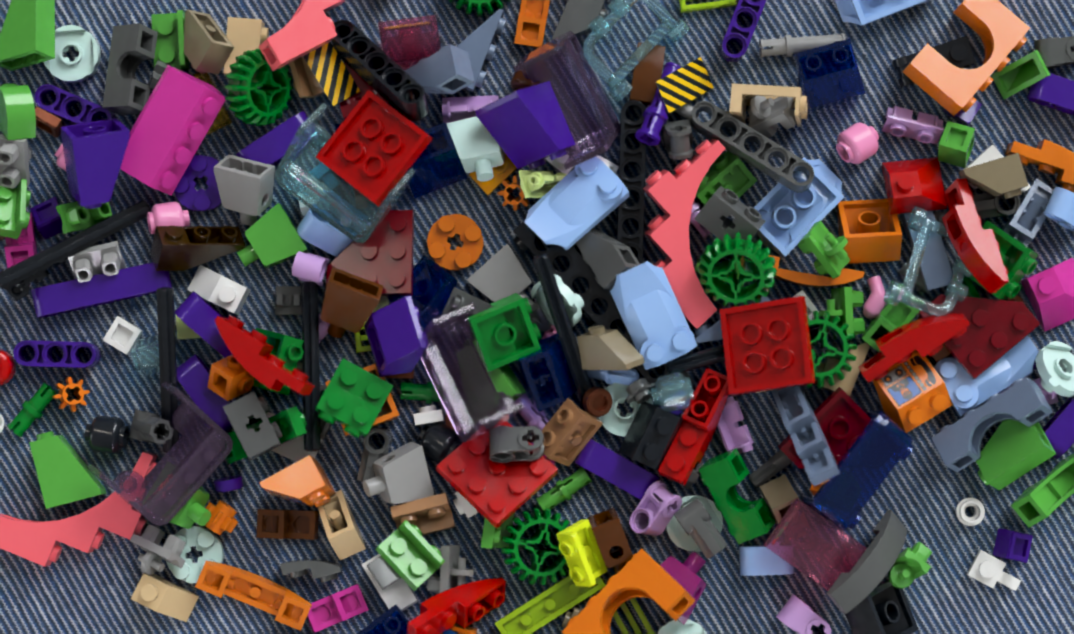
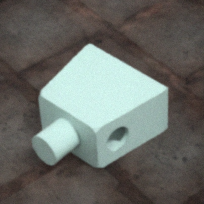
[447,116,505,182]

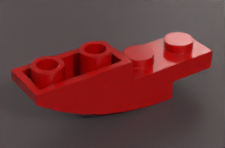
[942,178,1009,294]
[858,313,970,383]
[215,315,315,396]
[658,368,729,485]
[407,578,506,634]

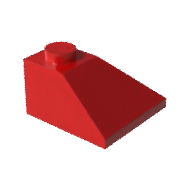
[882,157,947,215]

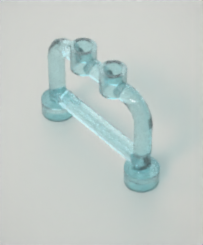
[583,0,690,102]
[884,206,971,316]

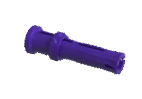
[635,62,681,146]

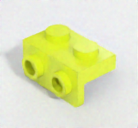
[556,519,608,587]

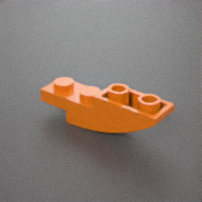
[1005,139,1074,193]

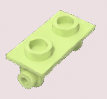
[518,170,567,199]

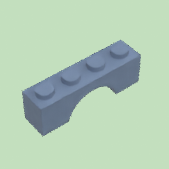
[931,377,1053,472]

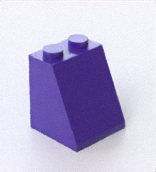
[475,81,576,170]
[60,118,130,209]

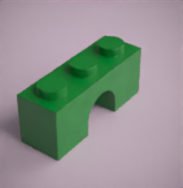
[698,448,776,544]

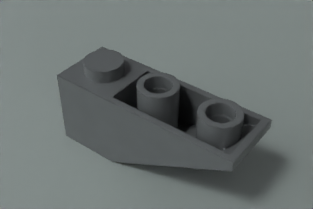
[576,228,640,290]

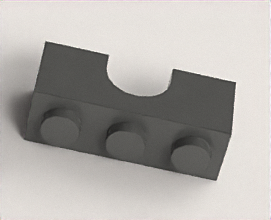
[102,23,158,116]

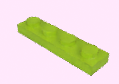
[495,575,606,634]

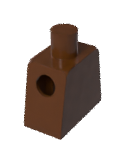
[321,267,383,338]
[587,507,633,574]

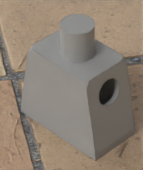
[213,155,275,225]
[467,244,534,305]
[363,442,434,504]

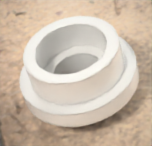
[956,497,985,526]

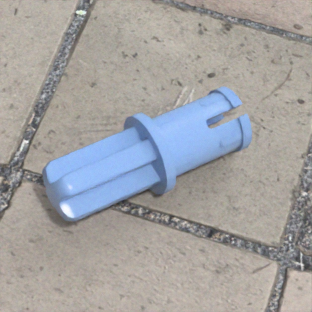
[586,369,640,385]

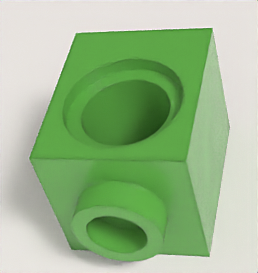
[938,121,975,168]

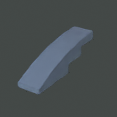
[1002,178,1054,246]
[900,211,955,291]
[772,385,840,487]

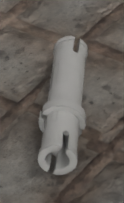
[759,33,846,57]

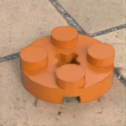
[427,214,484,271]

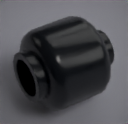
[85,416,129,454]
[418,422,462,464]

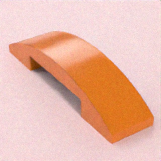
[514,0,550,48]
[749,255,864,288]
[195,561,312,631]

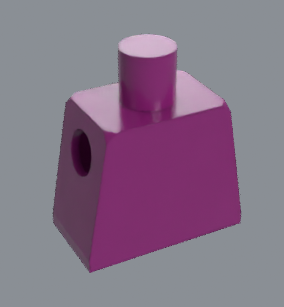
[654,551,706,625]

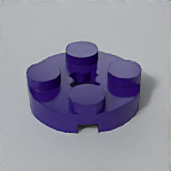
[174,155,222,212]

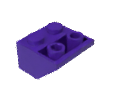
[364,296,428,377]

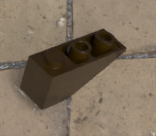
[150,226,245,271]

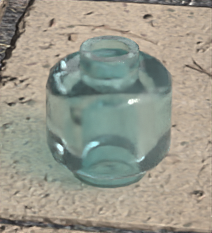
[130,335,160,375]
[651,372,695,412]

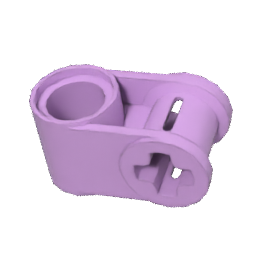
[292,251,330,287]
[629,480,682,536]
[776,594,831,634]

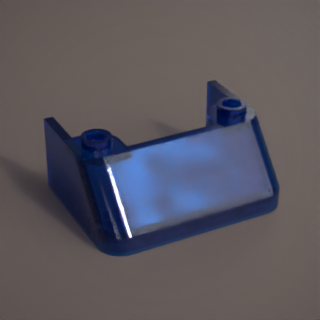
[802,411,914,530]

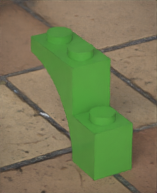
[1011,453,1074,528]

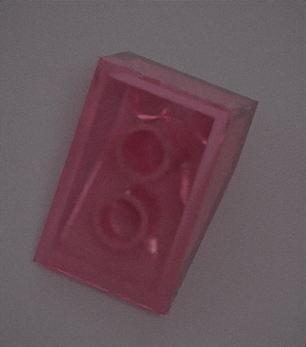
[378,15,441,70]
[764,498,867,591]

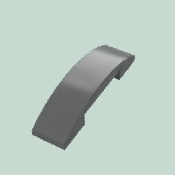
[826,510,907,614]

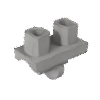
[747,96,796,138]
[0,134,32,189]
[67,241,126,283]
[130,524,186,575]
[427,545,474,594]

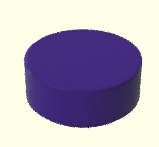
[214,475,244,492]

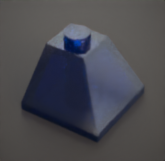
[389,255,457,338]

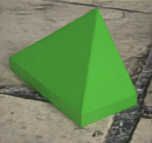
[991,50,1050,100]

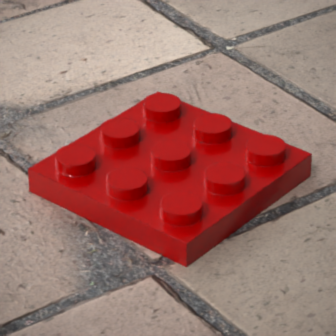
[315,90,433,207]
[719,296,815,395]
[436,413,558,528]

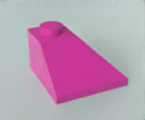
[1021,257,1074,332]

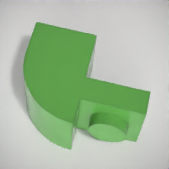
[0,83,36,140]
[862,291,920,352]

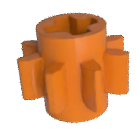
[497,174,530,211]
[52,377,90,412]
[205,500,238,535]

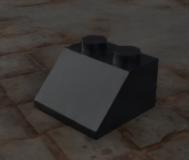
[618,402,683,471]
[845,579,918,634]

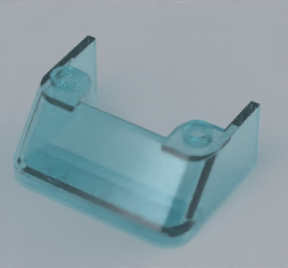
[275,103,416,243]

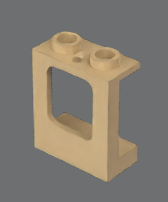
[729,83,808,127]

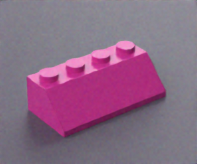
[120,65,226,196]

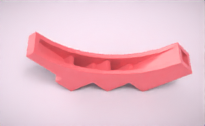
[259,0,346,71]
[643,139,726,329]
[0,451,159,567]

